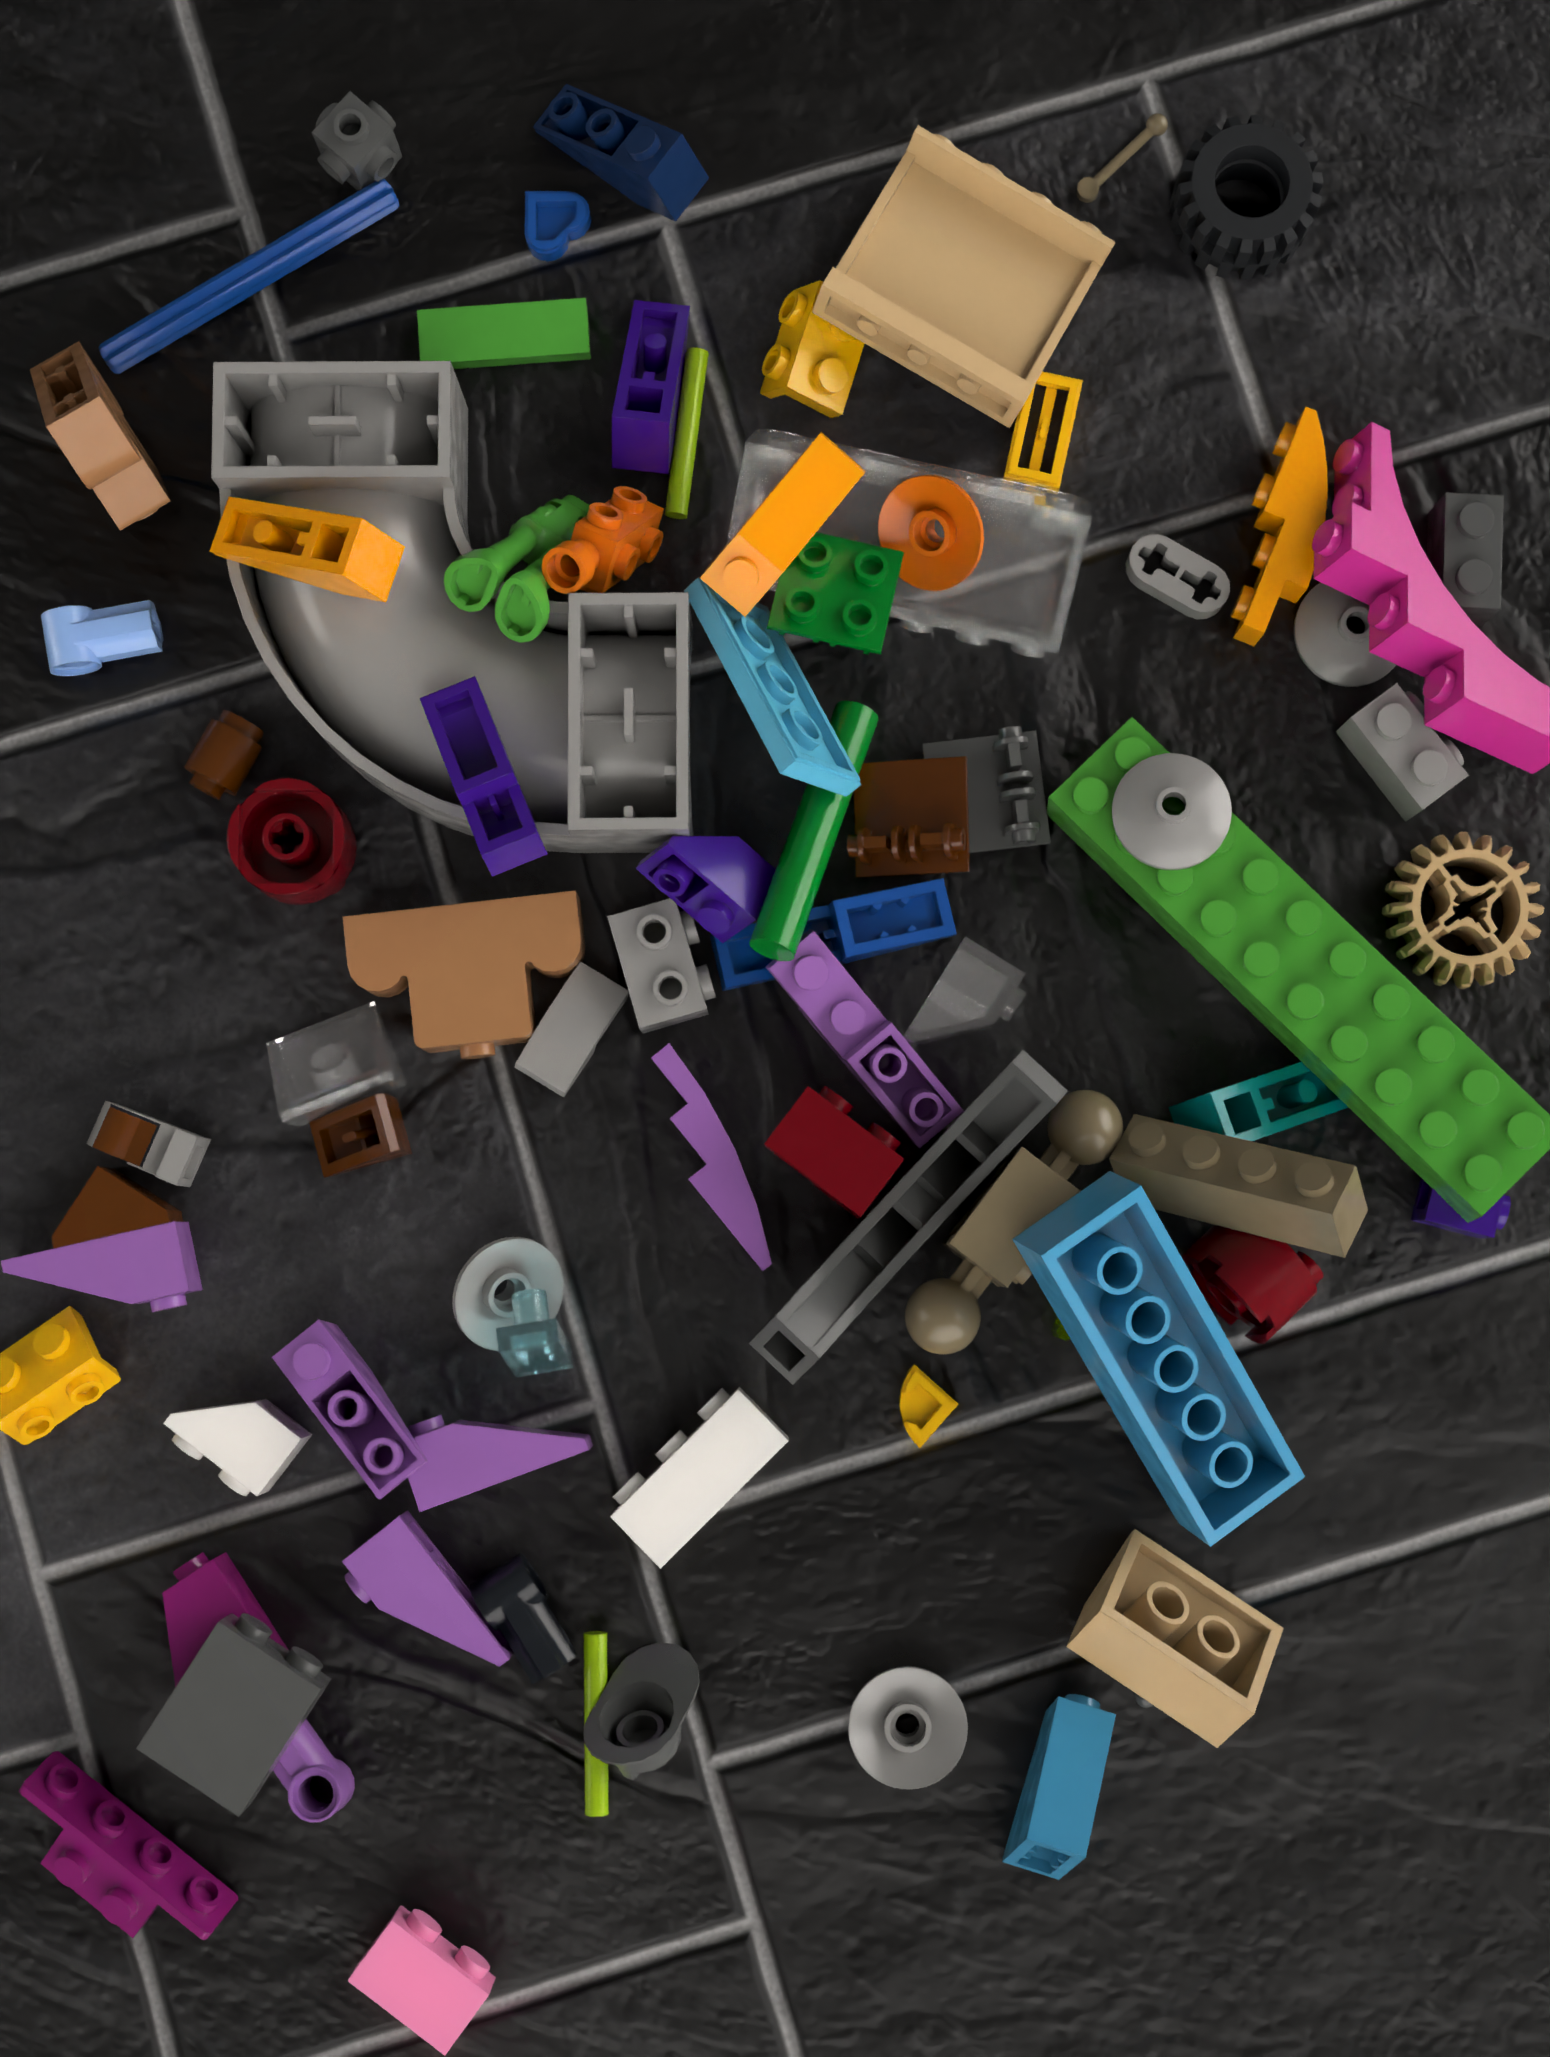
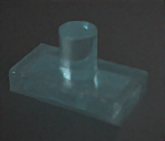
[496,1289,574,1377]

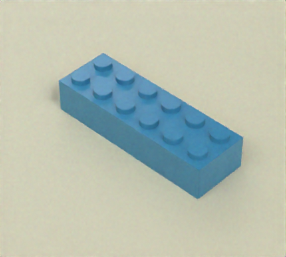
[1012,1171,1305,1547]

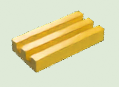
[1002,371,1083,494]

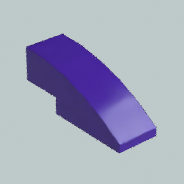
[420,676,548,877]

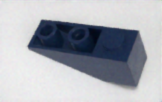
[533,84,709,222]

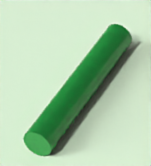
[749,701,879,961]

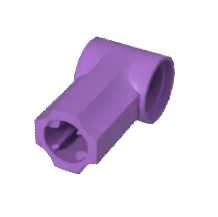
[273,1719,355,1823]

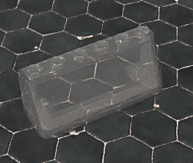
[726,429,1092,658]

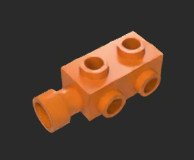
[542,486,664,594]

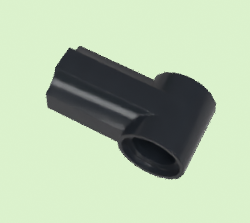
[469,1553,578,1684]

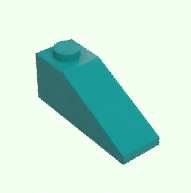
[1168,1062,1348,1141]

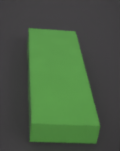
[417,298,591,369]

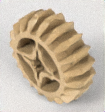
[1382,832,1545,989]

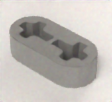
[1125,534,1230,619]

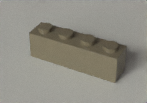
[1109,1114,1368,1258]

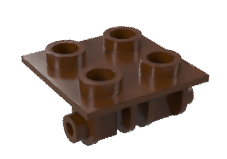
[847,756,970,878]

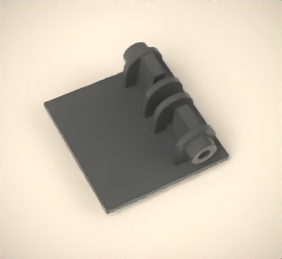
[922,726,1051,853]

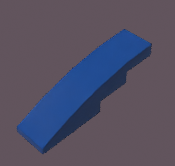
[710,878,957,991]

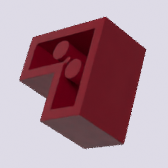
[764,1086,904,1219]

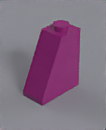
[162,1552,288,1687]

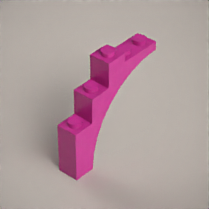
[1312,422,1550,774]

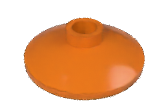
[878,475,984,591]

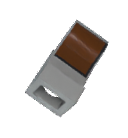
[86,1100,211,1187]

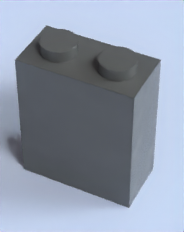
[136,1613,331,1817]

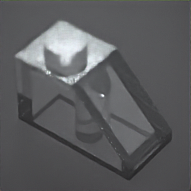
[903,936,1027,1047]

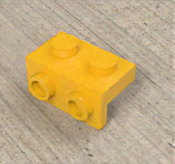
[760,280,865,418]
[0,1306,121,1445]

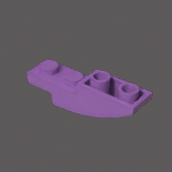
[765,929,964,1149]

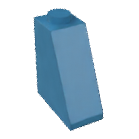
[1002,1694,1116,1880]

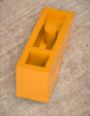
[700,432,866,617]
[210,496,405,602]

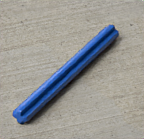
[98,179,399,374]

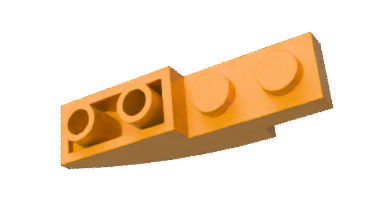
[1231,407,1328,647]

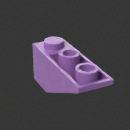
[272,1319,428,1499]

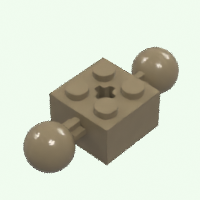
[905,1090,1123,1355]

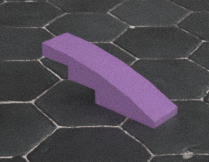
[651,1043,772,1271]

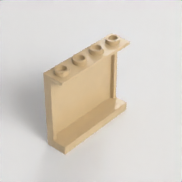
[812,125,1116,428]

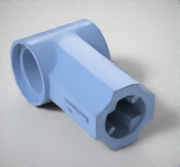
[41,600,164,676]

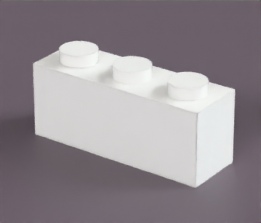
[610,1387,789,1569]

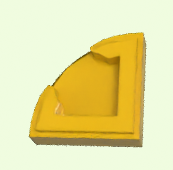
[899,1364,958,1448]

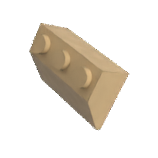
[1066,1529,1284,1748]

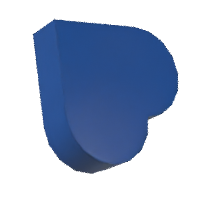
[525,191,591,262]

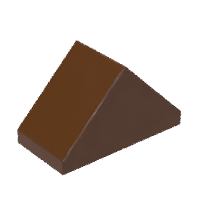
[309,1093,412,1178]
[51,1166,183,1248]

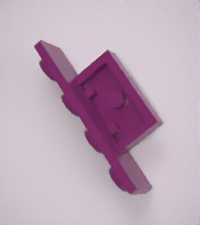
[19,1751,238,1940]

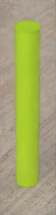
[665,347,709,519]
[584,1631,609,1817]

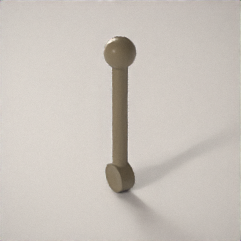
[1076,113,1168,203]

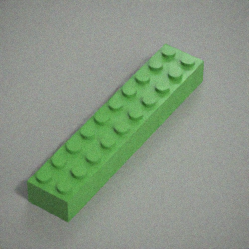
[1047,717,1550,1223]

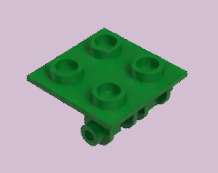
[767,532,904,655]

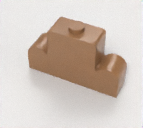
[30,341,171,531]
[343,890,585,1059]

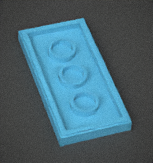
[684,578,862,797]

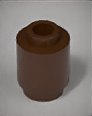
[184,710,264,800]

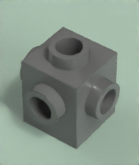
[312,91,402,191]

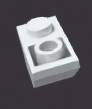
[163,1399,312,1496]

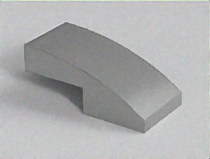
[514,961,629,1097]

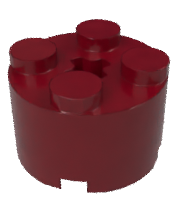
[227,778,357,905]
[1181,1225,1324,1344]

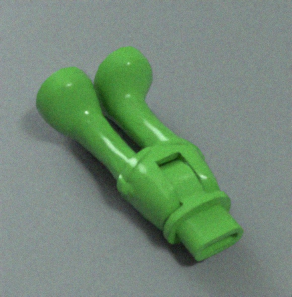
[443,495,589,643]

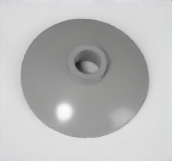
[1293,583,1396,687]
[1112,753,1232,870]
[452,1237,564,1351]
[848,1666,968,1790]

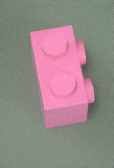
[348,1905,496,2056]

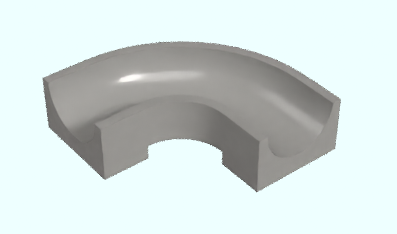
[211,361,694,853]

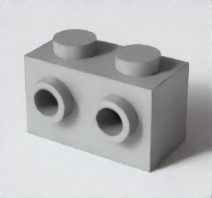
[1336,683,1469,822]
[607,898,716,1034]

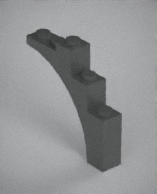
[749,1050,1068,1385]

